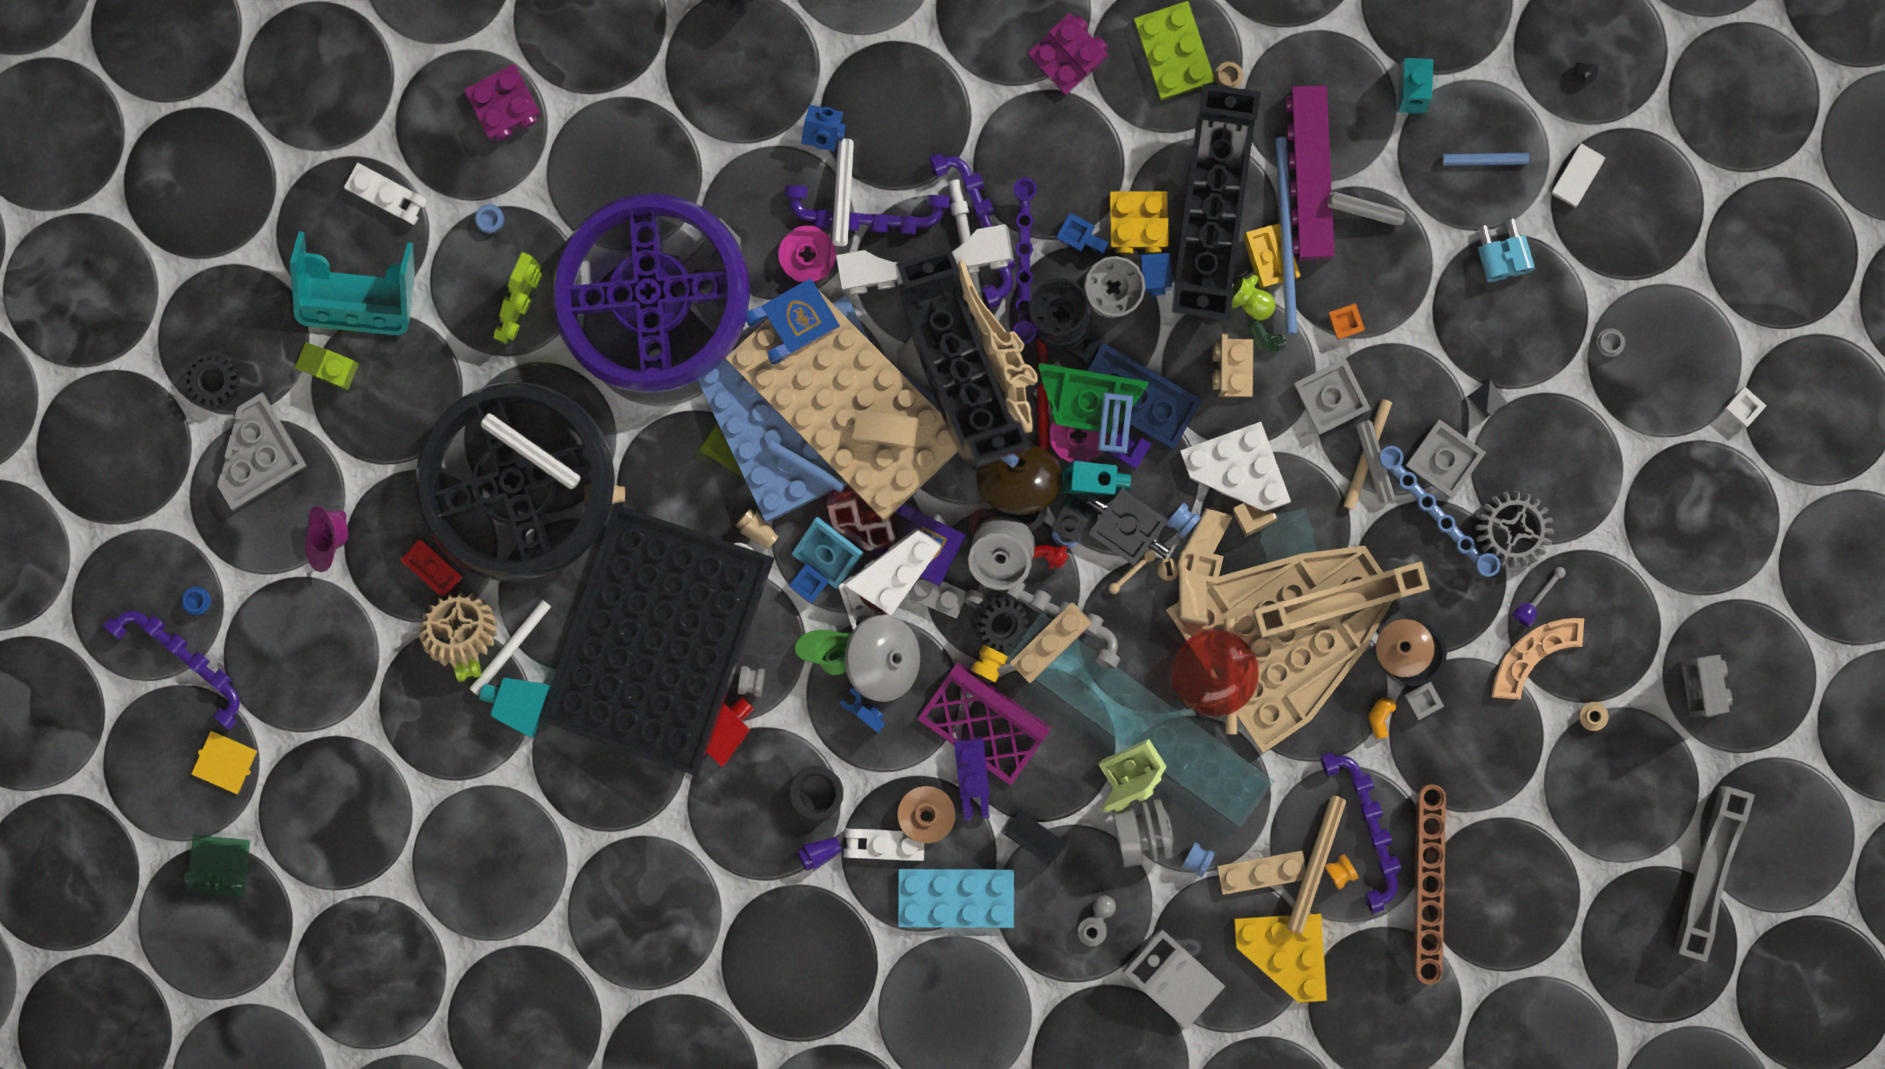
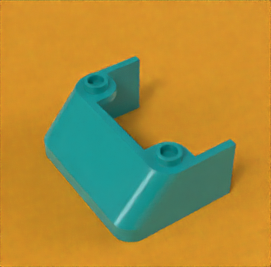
[290,231,415,335]

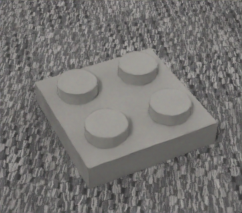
[1293,358,1371,435]
[1405,419,1486,500]

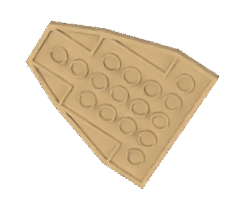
[1166,546,1393,753]

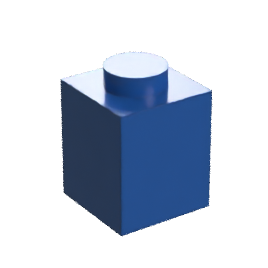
[1140,253,1172,297]

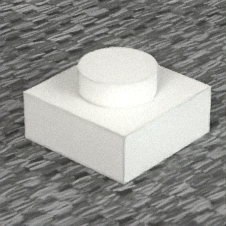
[1724,387,1766,428]

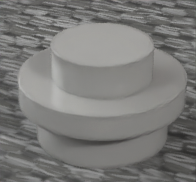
[1596,328,1625,357]

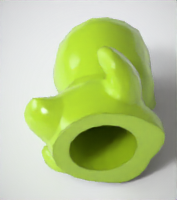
[1231,275,1276,321]

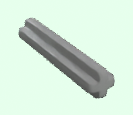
[1327,192,1405,226]
[1356,420,1395,503]

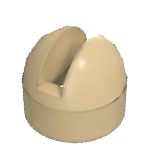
[1157,558,1179,581]

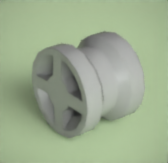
[738,666,765,697]

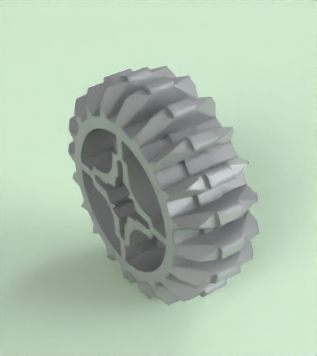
[1475,491,1554,569]

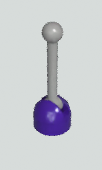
[1511,567,1566,628]

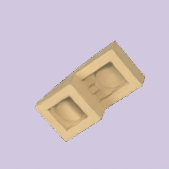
[852,410,918,448]

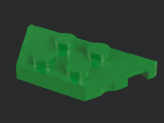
[1038,363,1148,434]

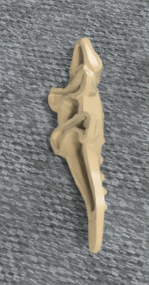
[957,260,1038,433]

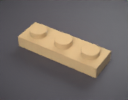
[1010,602,1092,683]
[1217,851,1306,895]

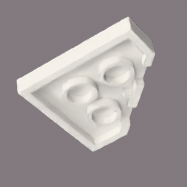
[1180,422,1291,513]

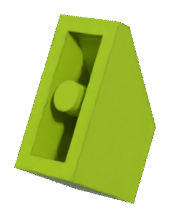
[295,342,359,390]

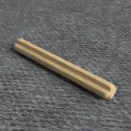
[1287,796,1346,933]

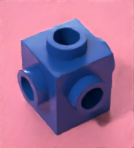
[801,105,846,151]

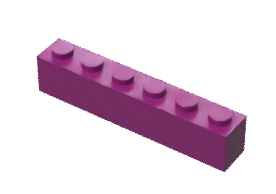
[1285,85,1335,261]

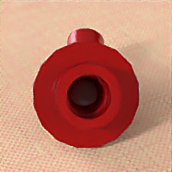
[1033,545,1069,570]

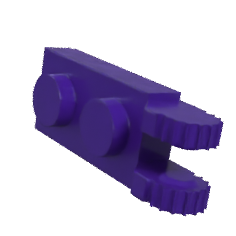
[954,738,990,821]

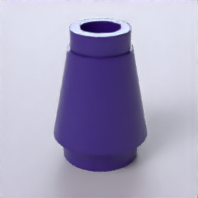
[797,837,842,872]

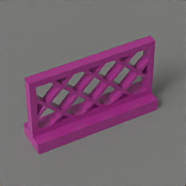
[918,661,1052,785]

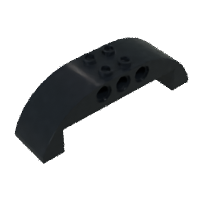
[1172,84,1261,320]
[896,247,1031,467]

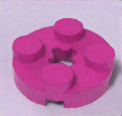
[779,226,836,283]
[1049,421,1107,462]

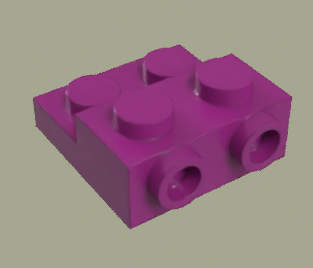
[1027,13,1108,97]
[464,64,542,142]

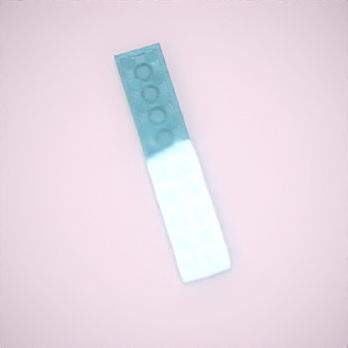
[1007,613,1275,828]

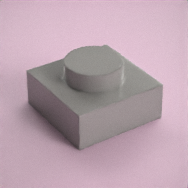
[1404,682,1444,720]

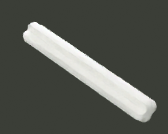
[832,139,853,246]
[481,414,580,489]

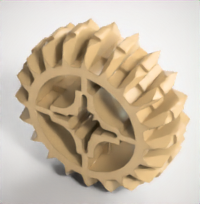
[419,592,497,668]

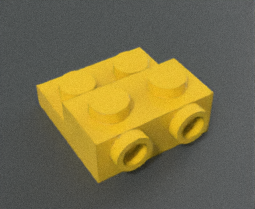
[1110,191,1168,255]

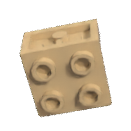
[1212,334,1253,397]

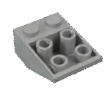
[1122,928,1225,1029]

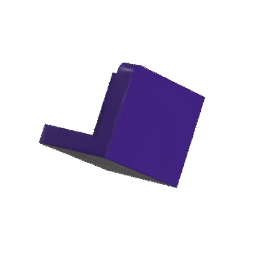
[1106,429,1151,471]

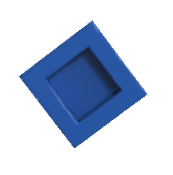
[789,564,829,604]

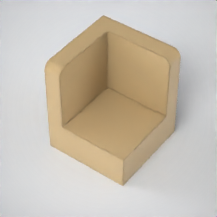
[1233,503,1277,537]

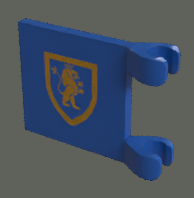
[746,278,840,365]

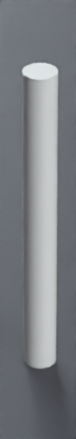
[469,600,551,695]

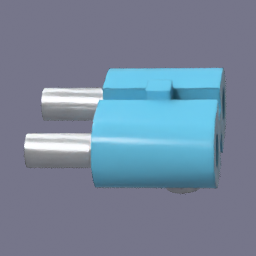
[1478,219,1535,282]

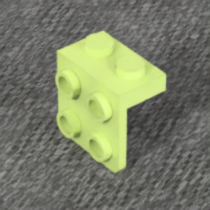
[1099,738,1166,812]

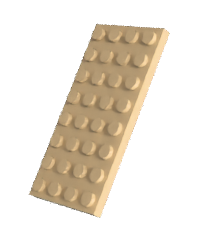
[726,291,958,522]

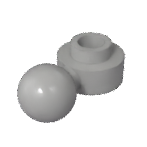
[1078,895,1116,946]

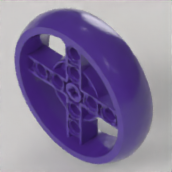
[551,193,750,393]

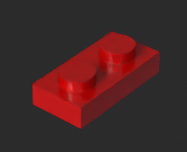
[401,539,464,599]

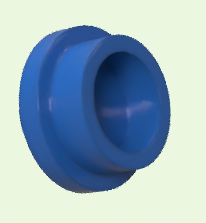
[182,587,211,615]

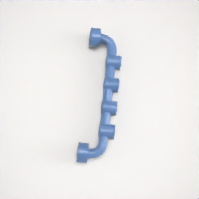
[1379,446,1500,577]

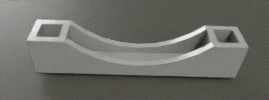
[1673,786,1755,962]

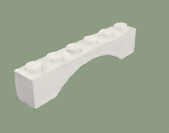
[836,224,1014,295]

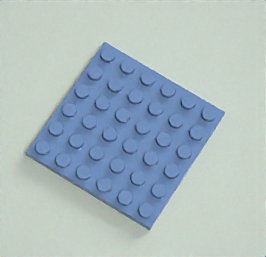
[698,295,869,523]

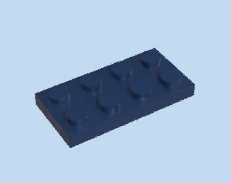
[1087,343,1202,450]

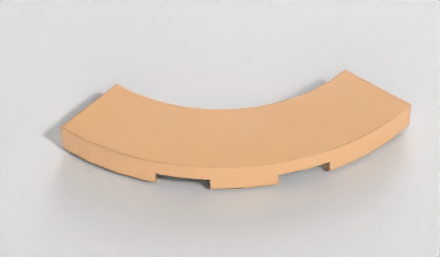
[1491,618,1584,700]

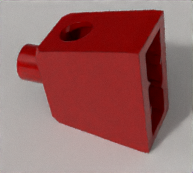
[707,697,754,767]

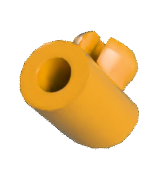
[1369,697,1396,740]

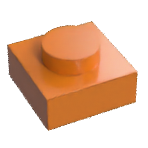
[1328,303,1365,340]

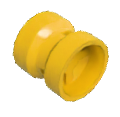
[970,644,1008,683]

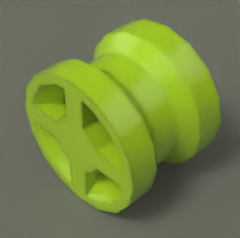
[453,658,482,682]

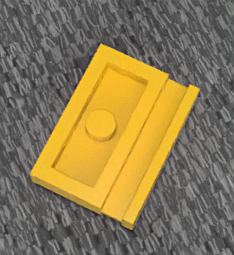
[1242,223,1300,289]

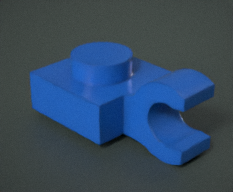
[1056,213,1109,256]
[840,688,885,733]

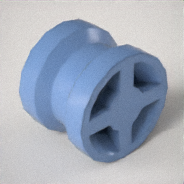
[1166,503,1201,539]
[1181,842,1215,878]

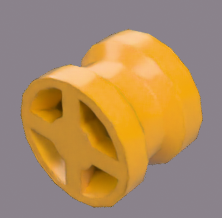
[1325,854,1359,890]

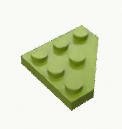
[493,252,543,345]

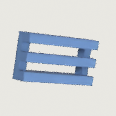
[1098,393,1133,454]

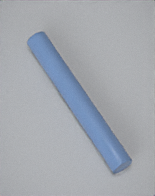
[1442,153,1529,166]
[767,440,846,493]

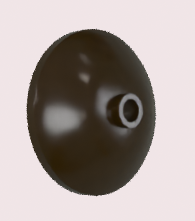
[976,443,1062,514]

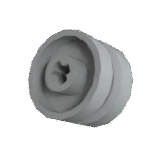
[968,516,1035,590]

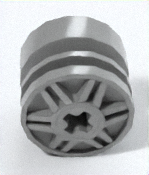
[1083,256,1145,318]
[1112,799,1173,868]

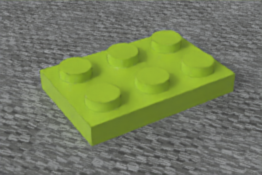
[1134,1,1215,101]

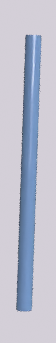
[1276,137,1297,335]

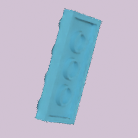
[898,869,1014,928]

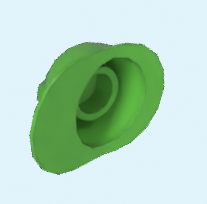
[795,629,851,675]

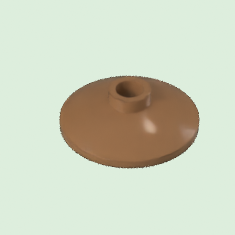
[1376,619,1434,677]
[898,786,955,844]

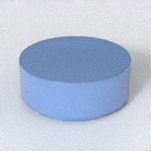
[475,204,505,234]

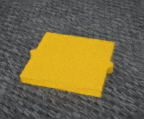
[192,731,257,794]

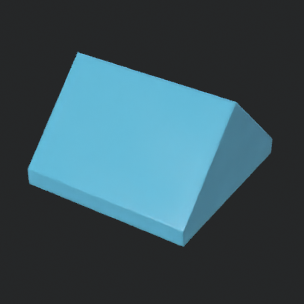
[792,517,864,589]

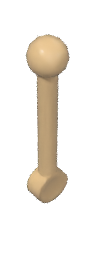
[1108,550,1156,594]

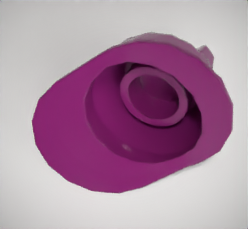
[305,506,348,572]

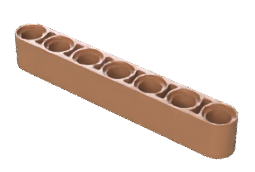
[1413,784,1446,985]

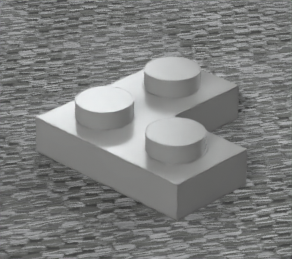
[905,577,968,619]

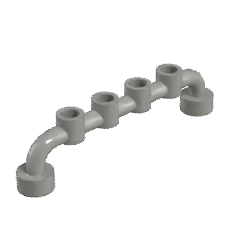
[964,582,1120,670]

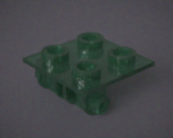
[184,834,250,897]

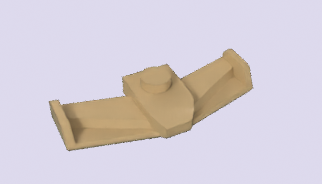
[1176,509,1233,626]

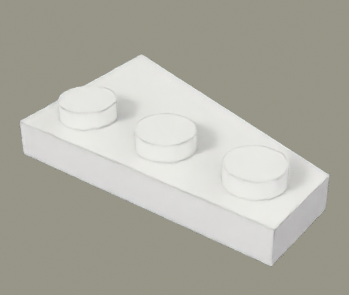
[844,528,941,615]

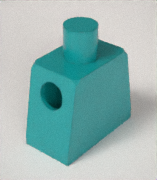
[1398,58,1433,114]
[1061,461,1131,496]
[479,678,551,738]

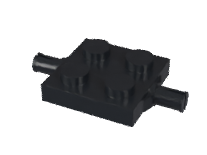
[1085,486,1171,566]

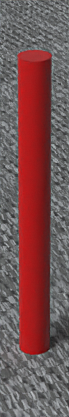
[1036,336,1050,450]

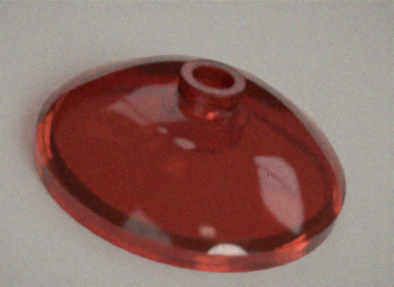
[1172,630,1259,717]

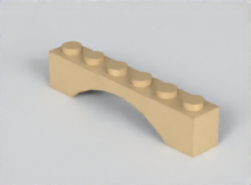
[1252,561,1430,638]

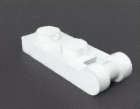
[344,163,428,225]
[843,828,924,861]

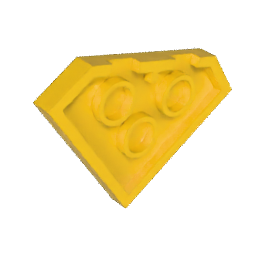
[1234,913,1327,1002]

